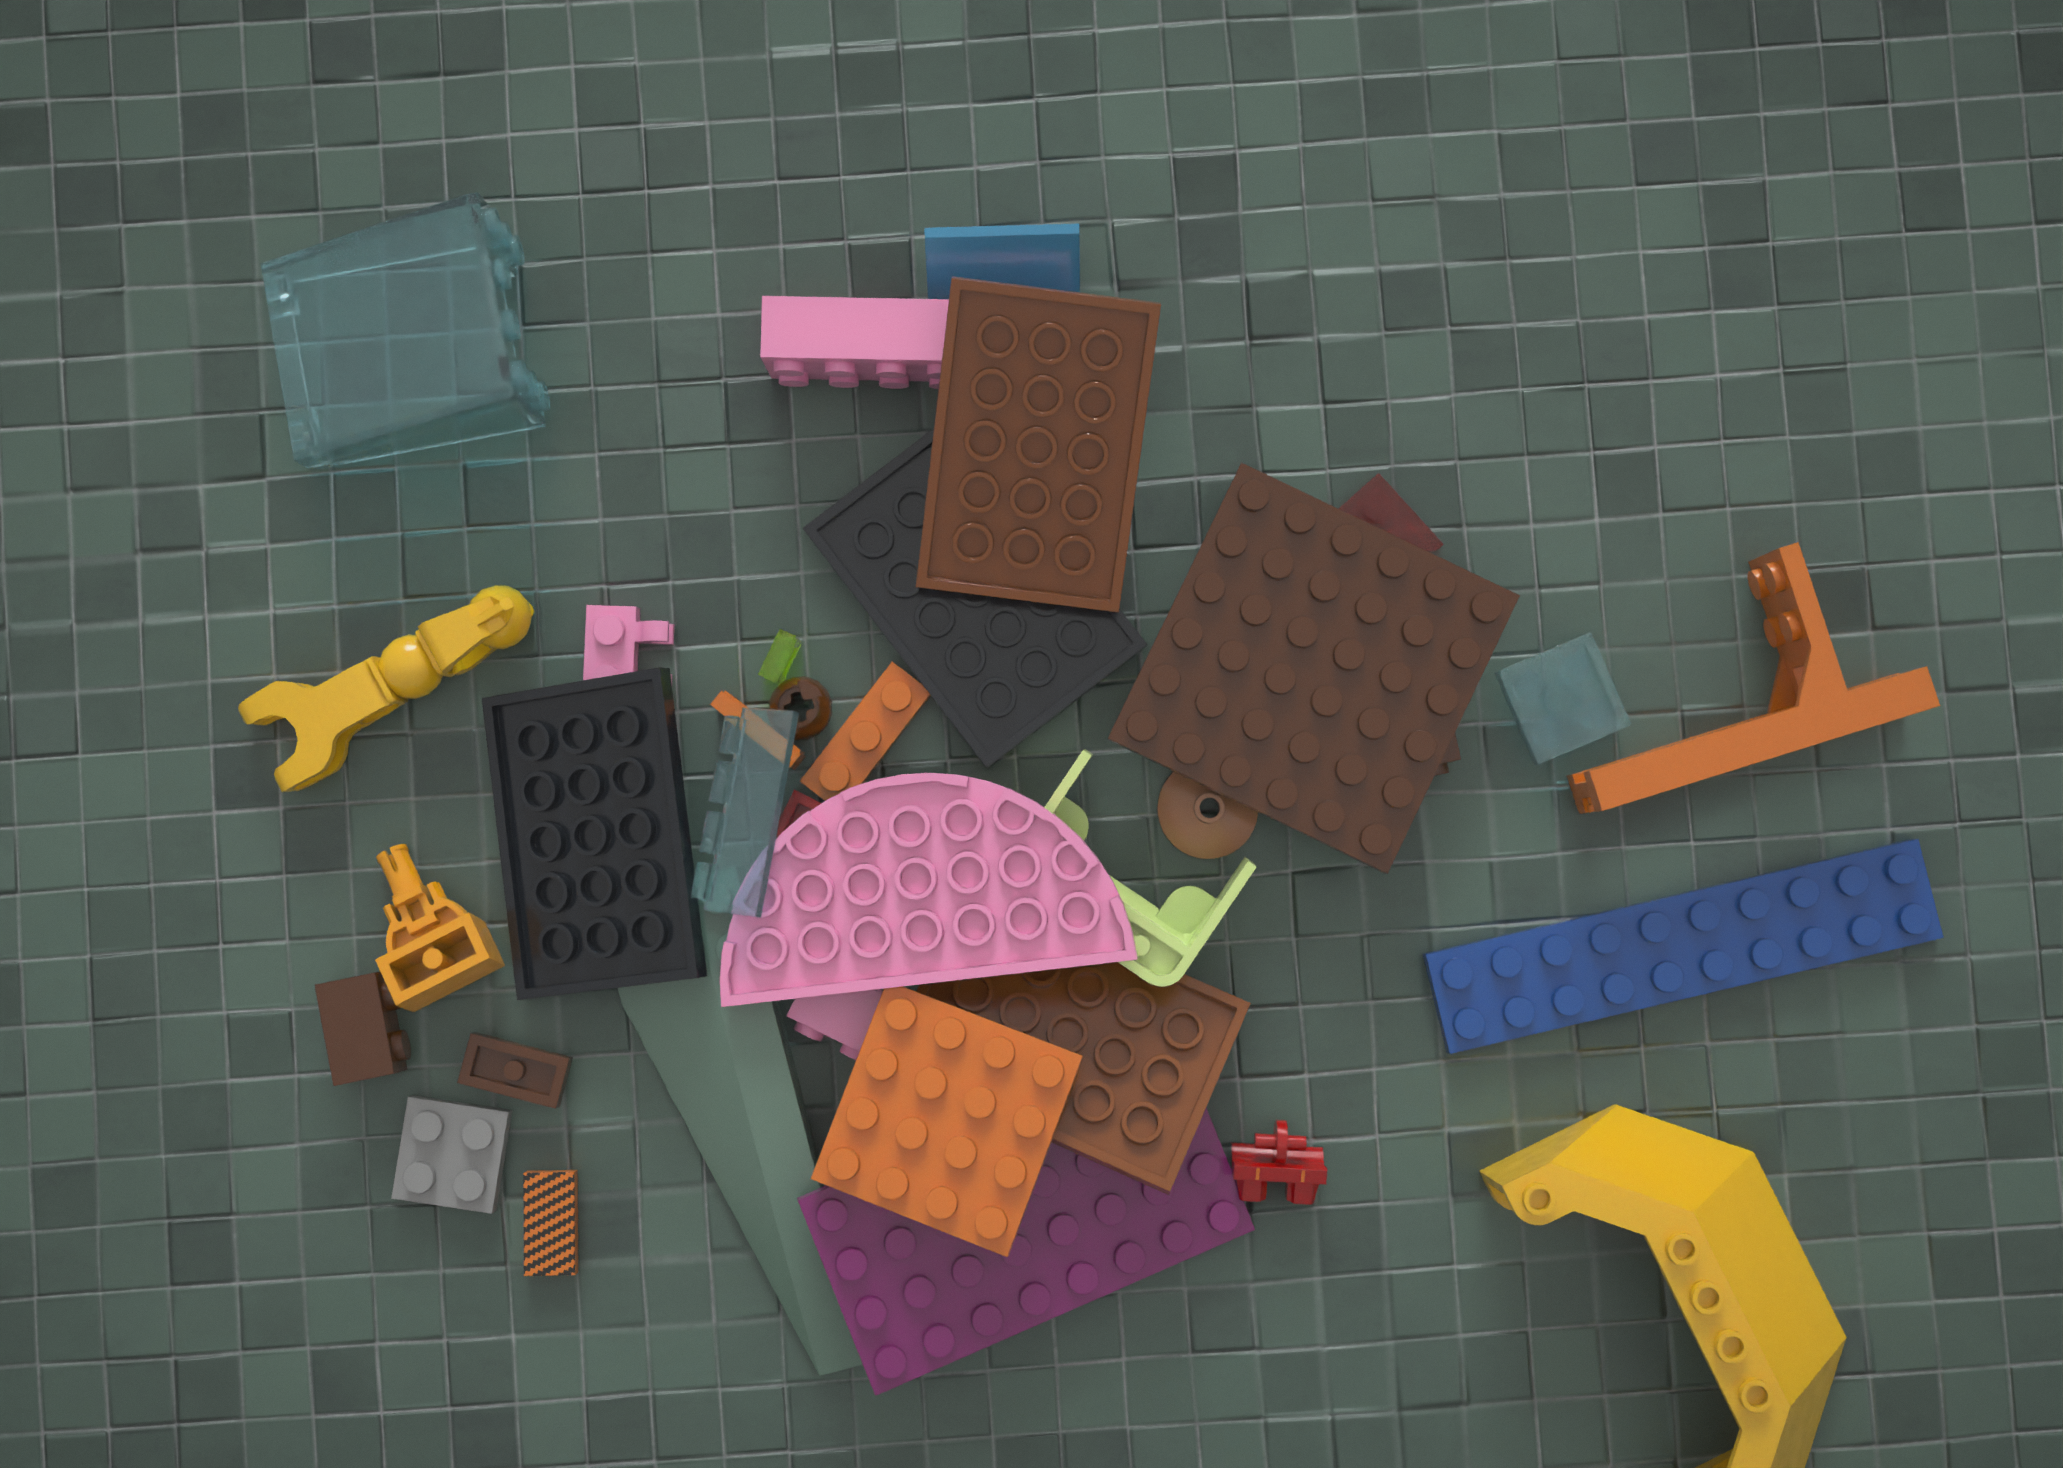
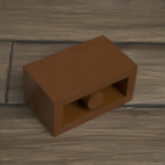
[315,972,411,1086]

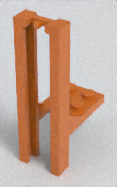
[1567,542,1940,814]

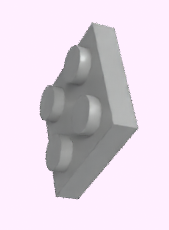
[391,1095,513,1214]

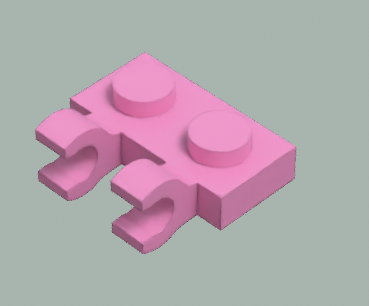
[583,605,675,683]

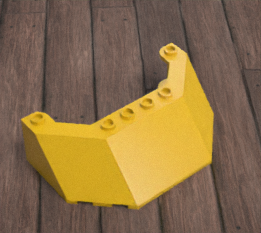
[1479,1104,1847,1468]

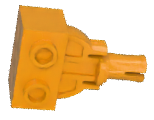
[375,844,505,1012]

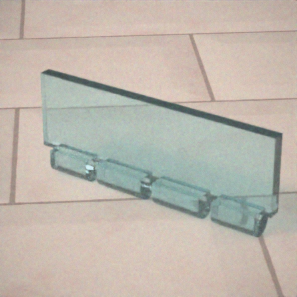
[691,707,799,918]

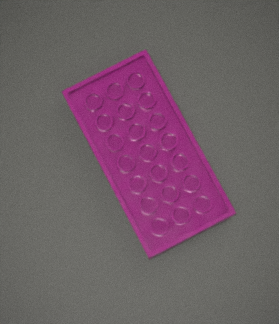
[797,1108,1255,1396]

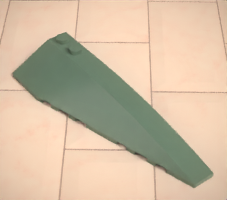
[618,867,863,1376]

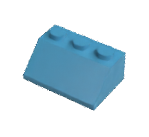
[924,223,1080,299]

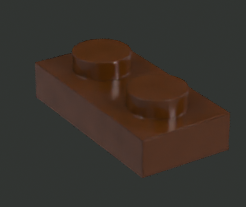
[457,1032,573,1109]

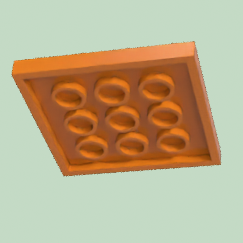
[811,986,1084,1257]

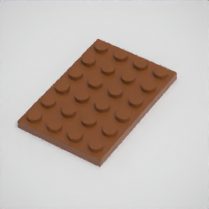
[916,276,1161,612]
[916,962,1251,1195]

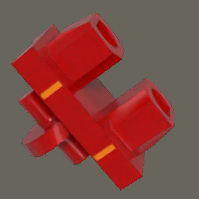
[1230,1119,1328,1205]

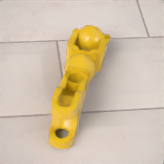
[238,585,534,792]

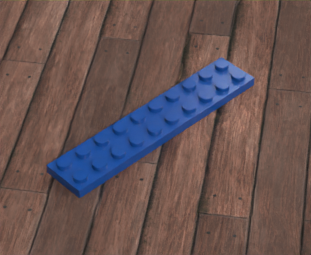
[1423,839,1944,1054]

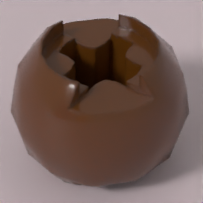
[768,676,832,740]

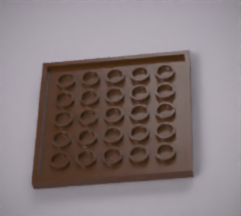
[1107,462,1520,874]

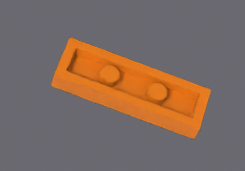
[800,661,931,801]

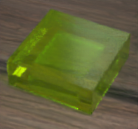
[758,629,801,685]

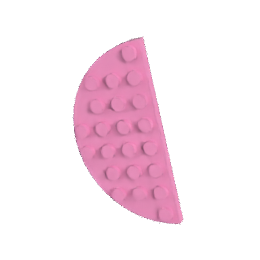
[720,773,1138,1007]

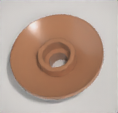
[1157,772,1258,859]

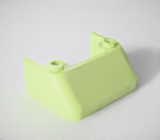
[1045,749,1256,987]

